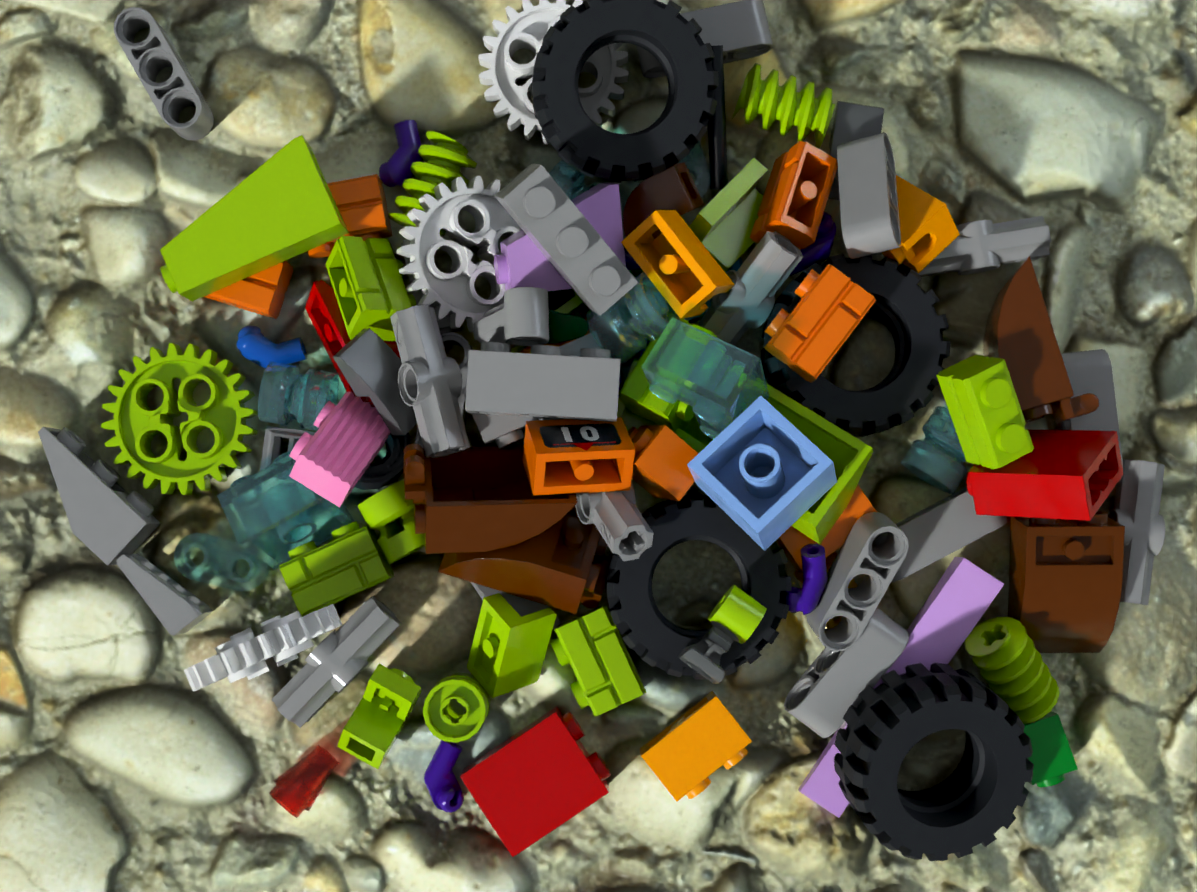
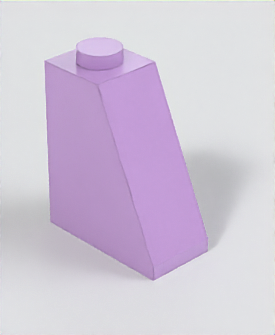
[494,182,626,291]

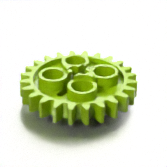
[101,343,259,495]

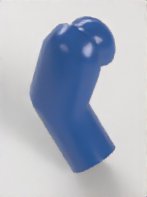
[236,325,307,370]

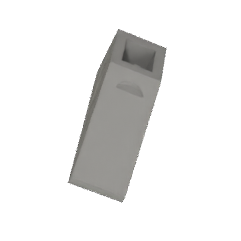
[38,427,161,566]

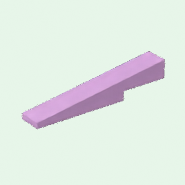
[798,557,1004,818]

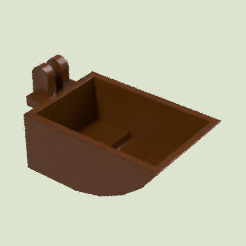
[983,256,1099,424]
[403,443,577,554]
[438,506,610,614]
[1008,511,1125,653]

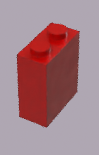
[967,429,1123,521]
[460,706,611,857]

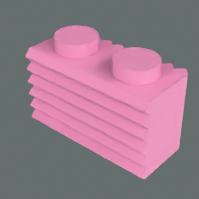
[289,392,391,508]

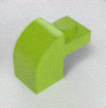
[337,664,422,769]

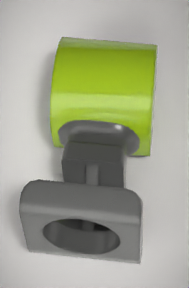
[678,585,767,684]

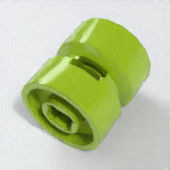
[357,479,425,564]
[423,672,491,743]

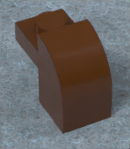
[623,162,704,239]

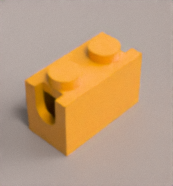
[881,175,960,273]
[621,210,735,319]
[640,690,752,801]

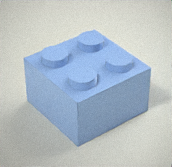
[687,395,837,551]

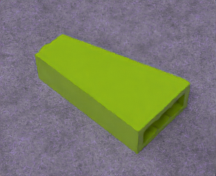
[160,135,349,301]

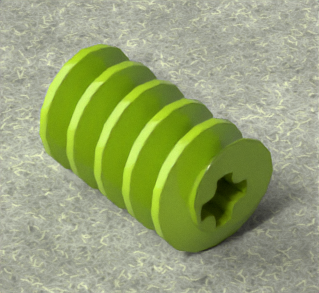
[732,63,835,148]
[388,131,477,236]
[965,617,1060,724]

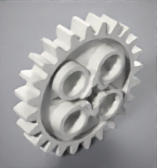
[478,0,629,145]
[397,175,522,332]
[184,604,342,692]

